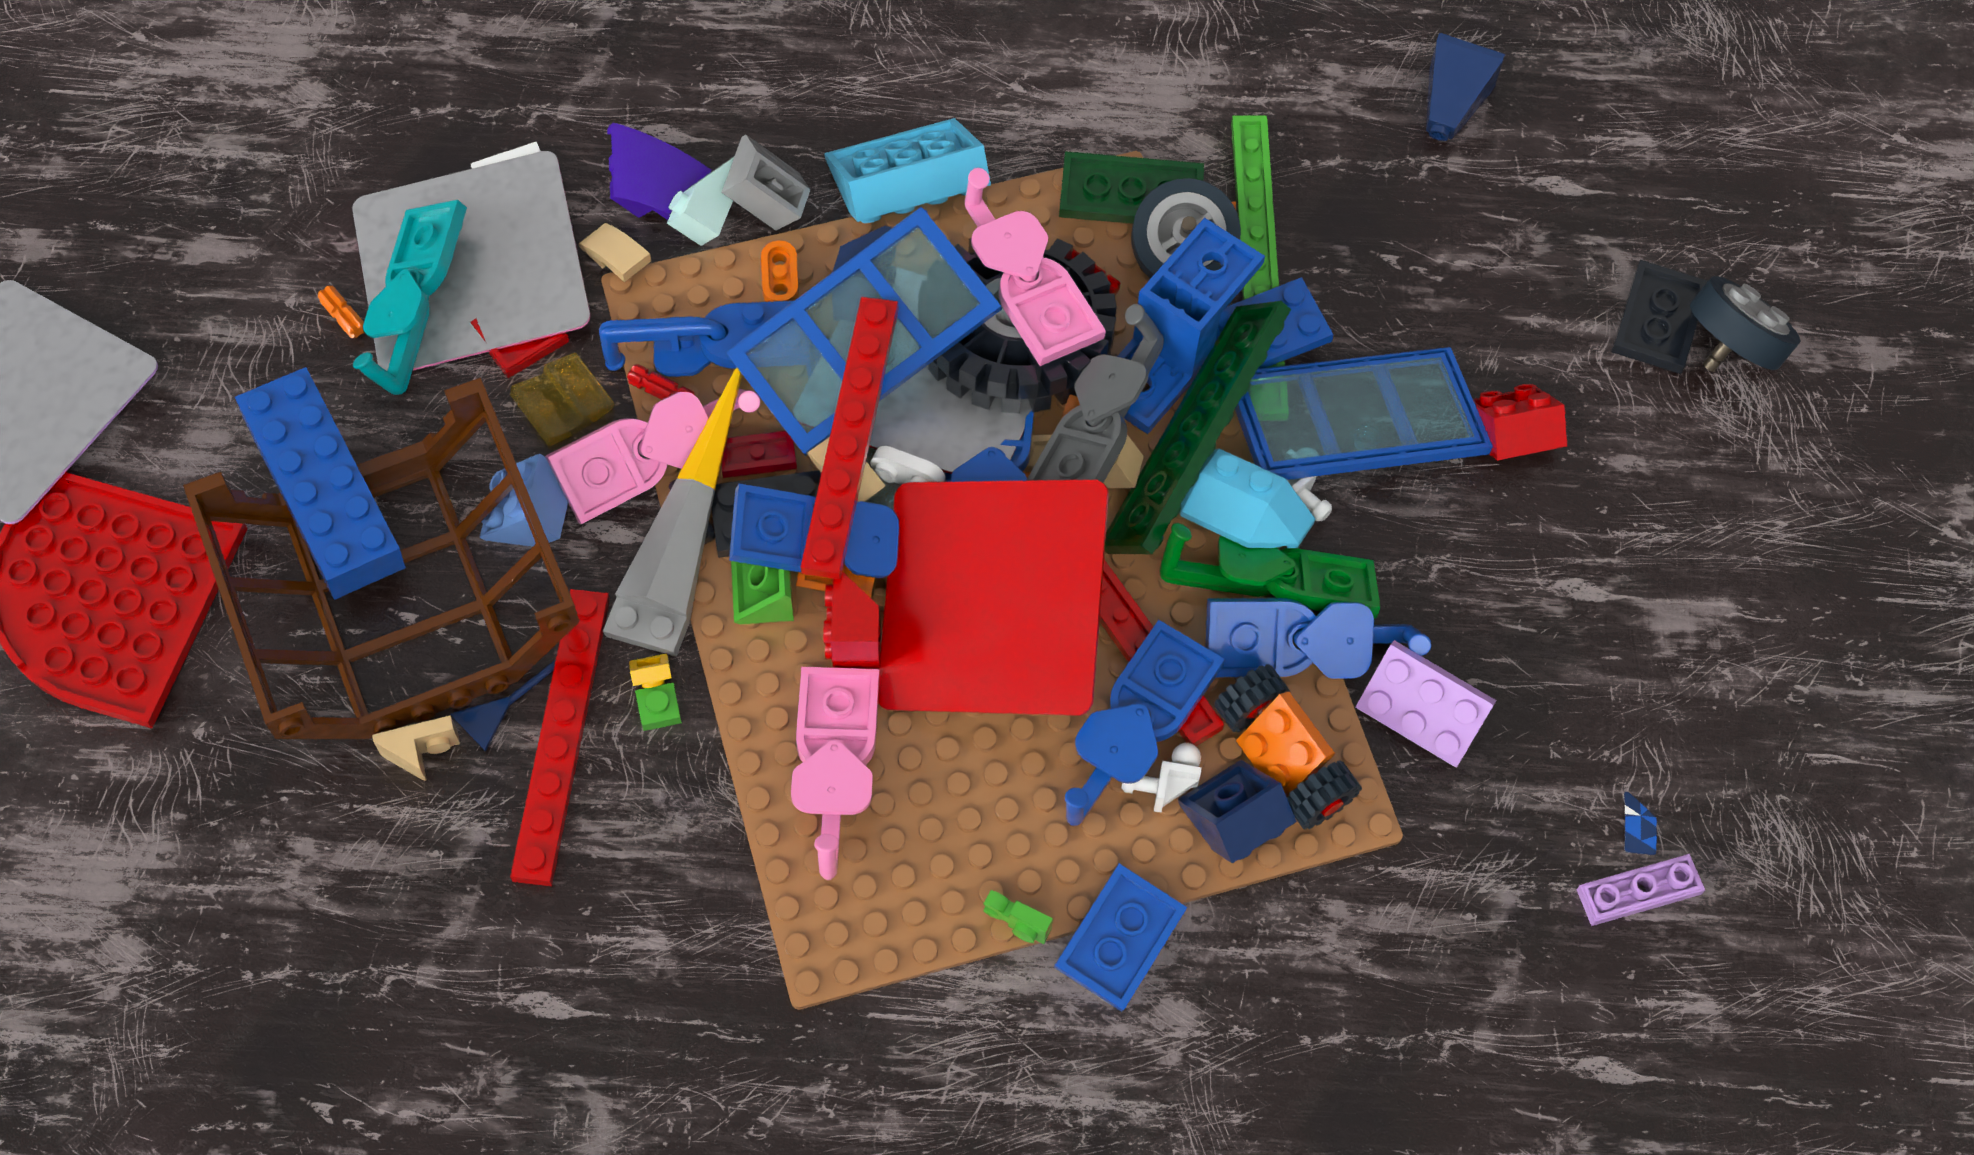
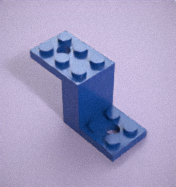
[1117,217,1265,434]

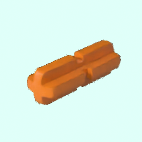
[318,285,365,339]

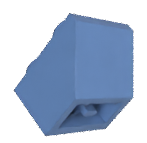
[479,454,568,547]

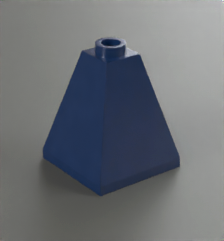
[1426,32,1505,141]

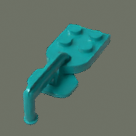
[353,200,467,395]

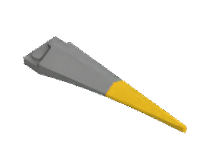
[603,368,742,657]

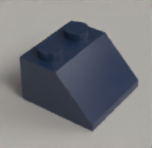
[1178,760,1297,863]

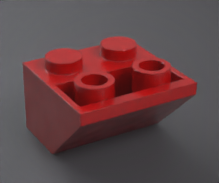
[1473,384,1567,460]
[823,571,881,669]

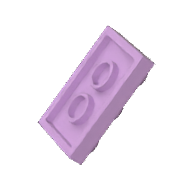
[1355,640,1497,768]

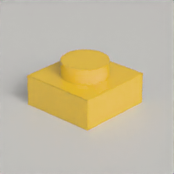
[629,653,671,688]

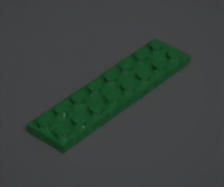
[1105,301,1291,555]

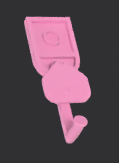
[965,168,1106,366]
[545,389,760,524]
[791,667,879,880]

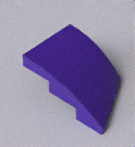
[607,122,712,220]

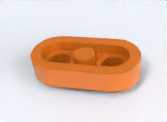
[761,240,799,302]

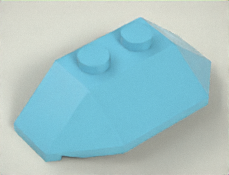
[1179,448,1315,548]

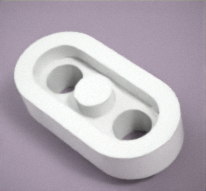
[870,446,945,485]

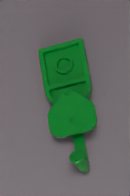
[1159,523,1380,619]

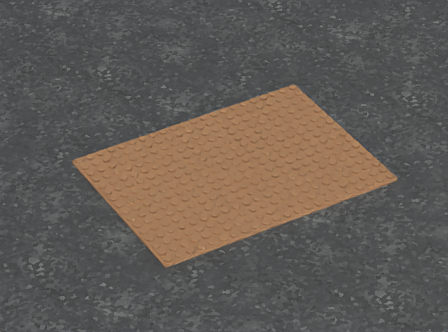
[601,151,1403,1010]

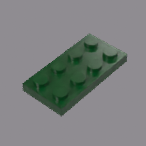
[1059,151,1204,224]

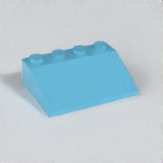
[824,118,991,223]

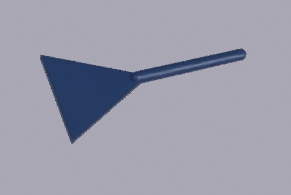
[450,659,556,752]

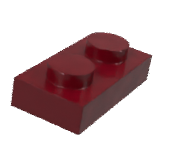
[721,431,797,478]

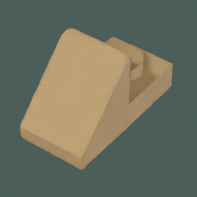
[372,716,460,781]

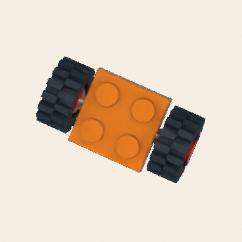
[1214,664,1362,830]

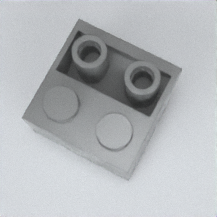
[721,135,810,230]

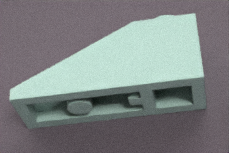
[667,156,735,246]

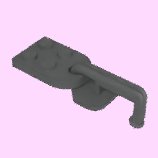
[1027,304,1164,483]

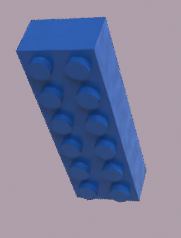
[235,367,406,600]

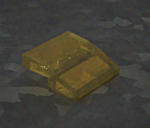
[510,352,615,447]

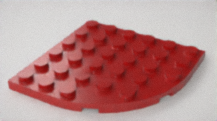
[0,472,248,728]

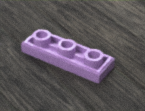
[1576,854,1705,926]

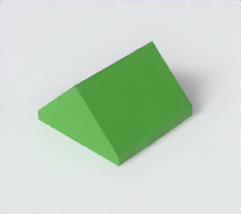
[731,561,794,624]

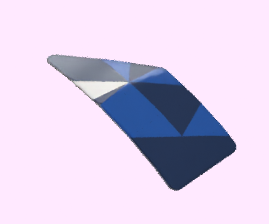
[1624,791,1657,855]

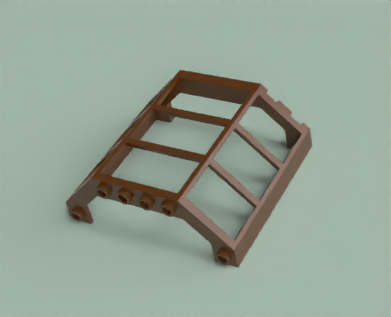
[183,377,580,739]

